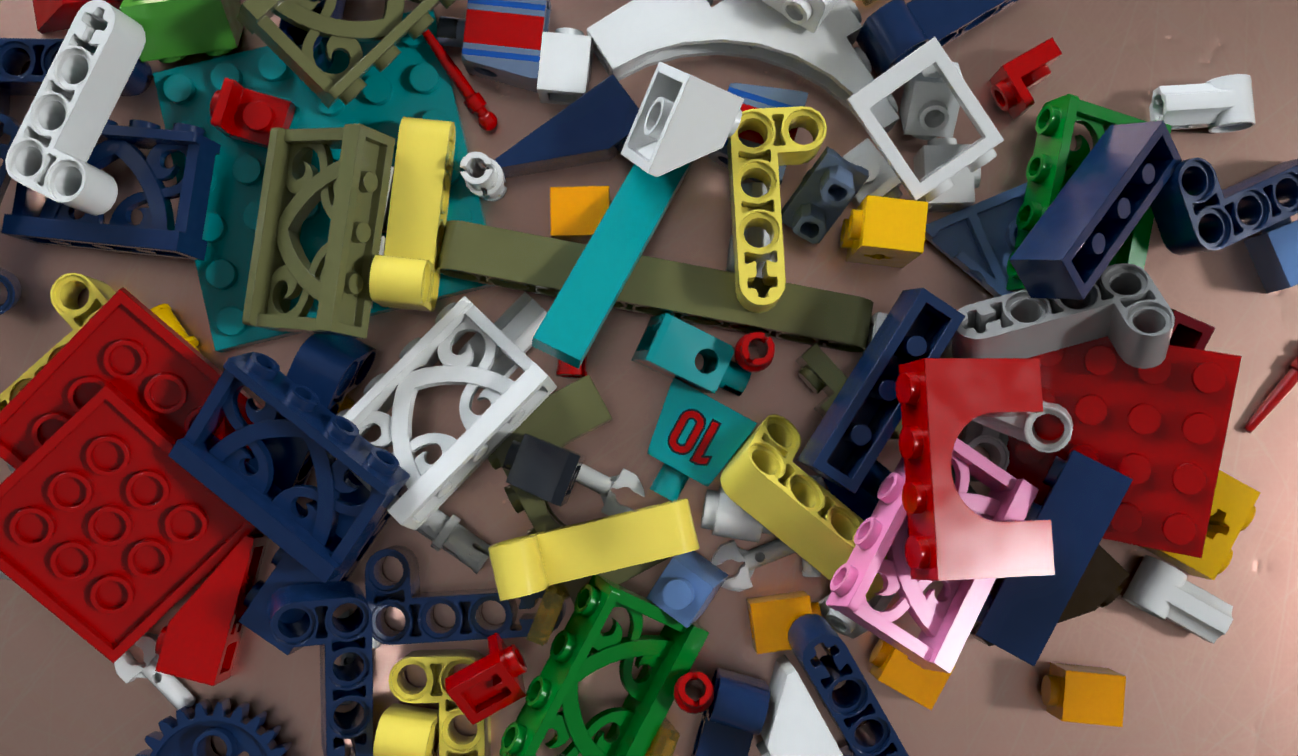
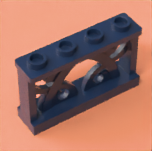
[1,118,221,261]
[168,352,410,583]

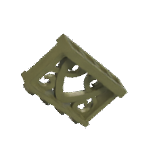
[237,0,456,109]
[242,124,395,339]

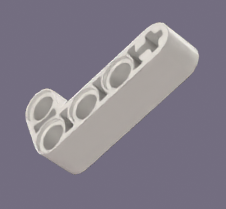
[5,0,146,216]

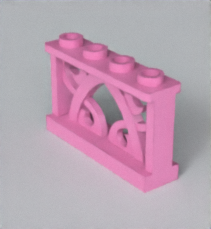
[826,438,1039,673]

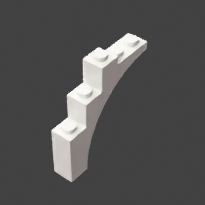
[587,0,899,133]

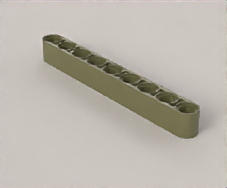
[436,220,874,352]

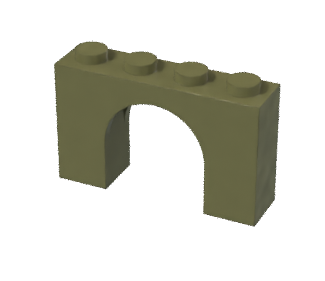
[488,374,670,604]

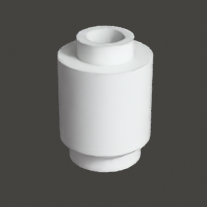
[701,486,771,543]

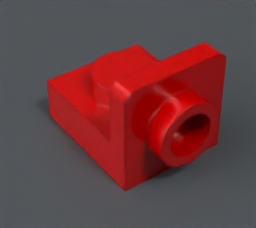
[989,37,1062,119]
[210,78,296,148]
[445,632,527,725]

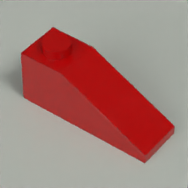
[155,533,268,686]

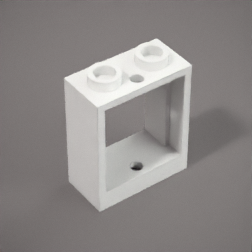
[845,37,1004,202]

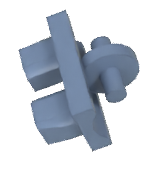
[781,146,869,244]

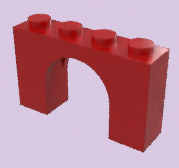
[896,358,1055,581]

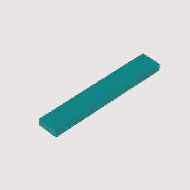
[532,161,694,369]

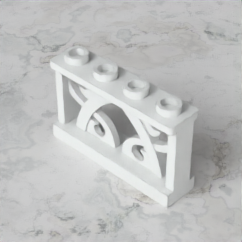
[336,296,557,531]

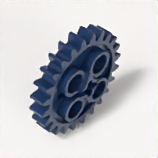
[135,698,292,756]

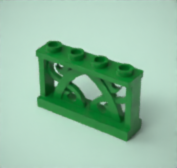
[1006,94,1172,292]
[499,574,709,756]

